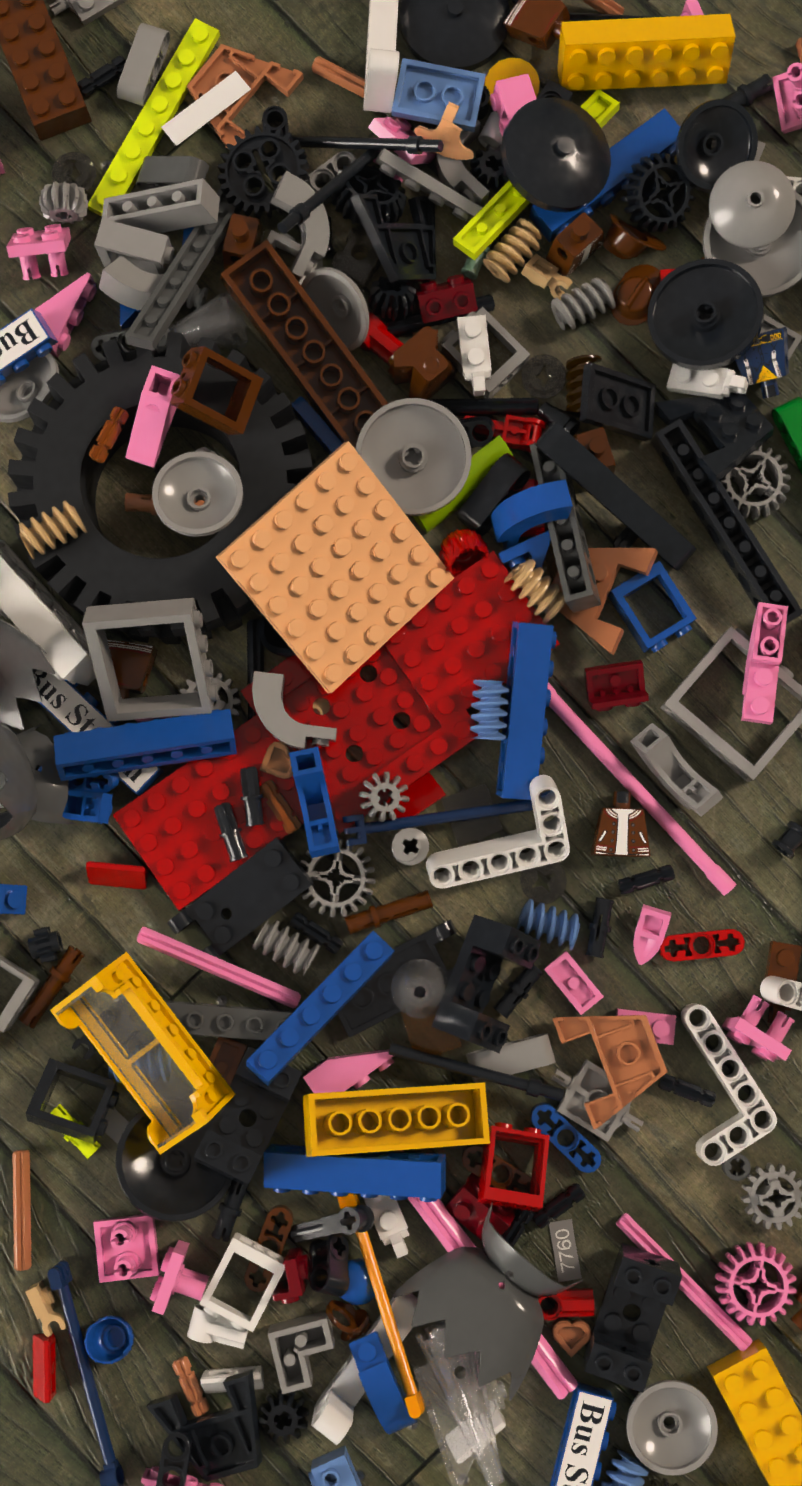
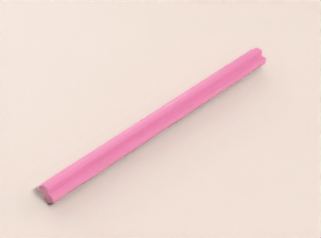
[398,1150,578,1400]

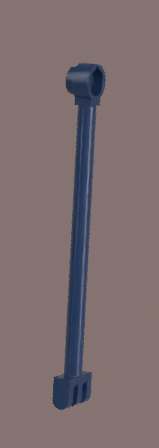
[342,791,550,846]
[47,1260,125,1486]

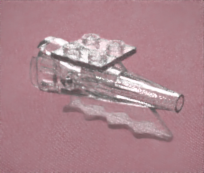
[412,1321,508,1486]

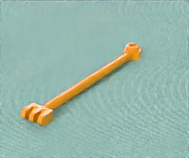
[337,1193,425,1419]

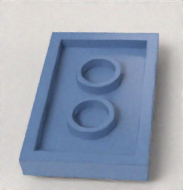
[391,58,486,132]

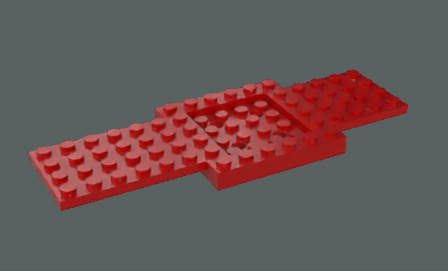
[113,551,560,911]

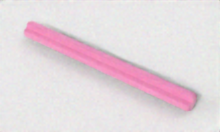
[137,927,301,1008]
[616,1213,752,1351]

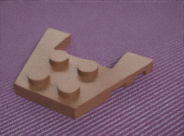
[187,44,304,151]
[551,548,658,655]
[553,1015,668,1130]

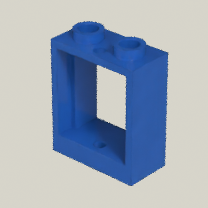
[608,561,697,653]

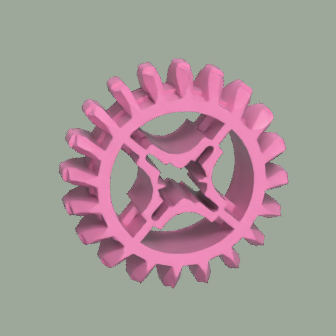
[715,1242,797,1326]

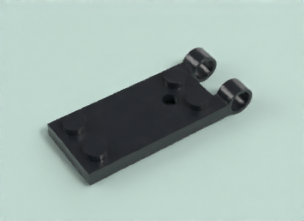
[167,837,314,958]
[338,919,457,1038]

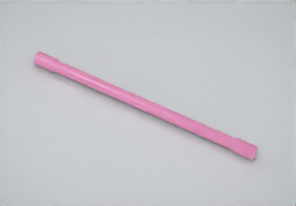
[547,682,737,896]

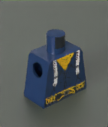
[736,327,789,399]

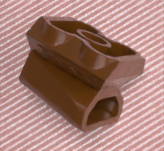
[388,326,457,400]

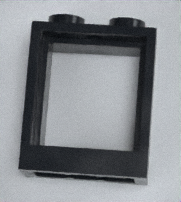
[26,1058,120,1145]

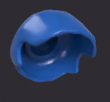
[340,1258,375,1305]
[84,1315,134,1364]

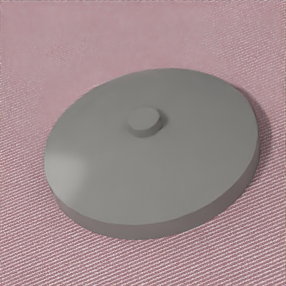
[703,190,802,298]
[355,398,472,516]

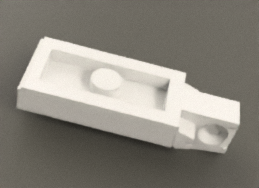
[457,315,492,396]
[666,363,749,399]
[364,1195,409,1259]

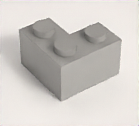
[268,1310,335,1394]

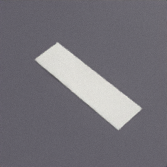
[161,71,251,146]

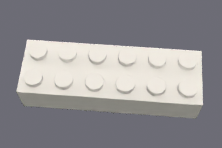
[0,540,96,686]

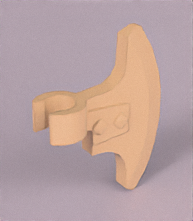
[414,101,474,160]

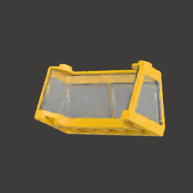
[50,951,235,1155]

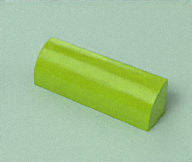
[412,435,513,534]

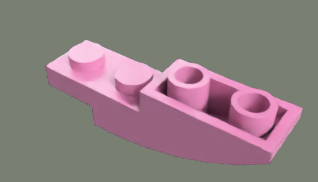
[741,602,788,725]

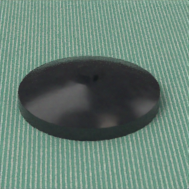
[400,0,510,71]
[501,97,611,212]
[647,258,764,370]
[115,1099,232,1222]

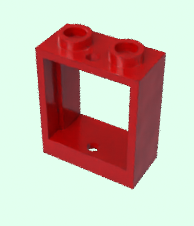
[477,1122,550,1212]

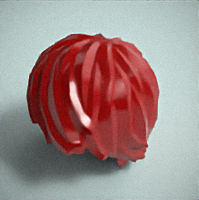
[439,529,489,577]

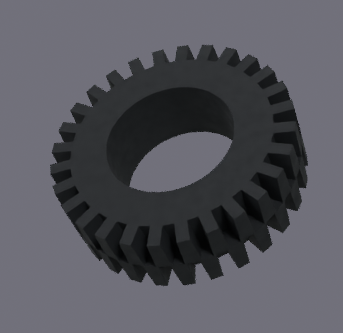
[8,332,313,645]

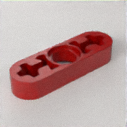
[659,929,745,962]

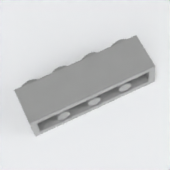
[102,178,220,233]

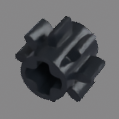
[28,927,63,964]

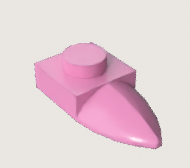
[633,904,671,965]

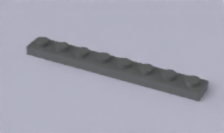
[125,189,243,351]

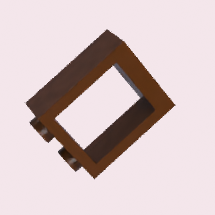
[170,346,264,435]

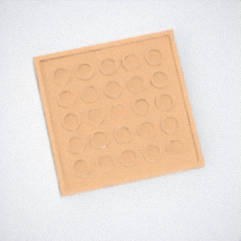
[216,441,454,693]

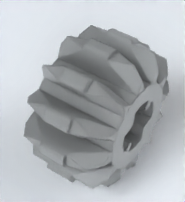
[39,181,88,224]
[359,771,410,822]

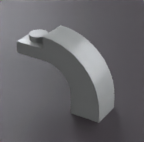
[436,120,489,208]
[270,171,330,281]
[99,255,188,311]
[252,671,337,750]
[630,723,723,817]

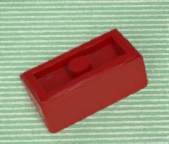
[387,772,446,818]
[86,861,149,890]
[32,1333,56,1403]

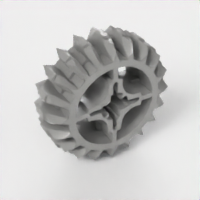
[720,445,791,520]
[300,838,376,917]

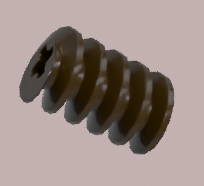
[566,354,602,418]

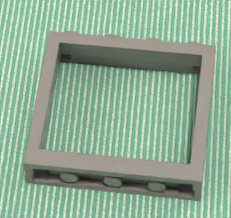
[82,598,218,722]
[660,626,802,782]

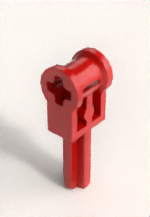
[463,414,547,453]

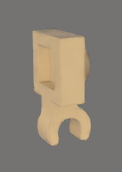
[521,254,573,300]
[25,1280,67,1337]

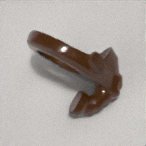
[326,1300,370,1341]

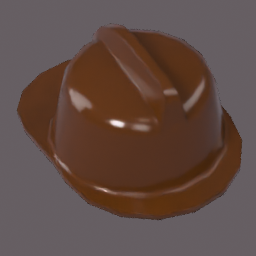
[603,214,667,259]
[610,264,660,326]

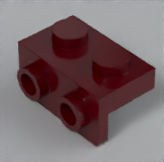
[416,275,478,323]
[584,660,649,711]
[445,1173,517,1241]
[272,1246,310,1304]

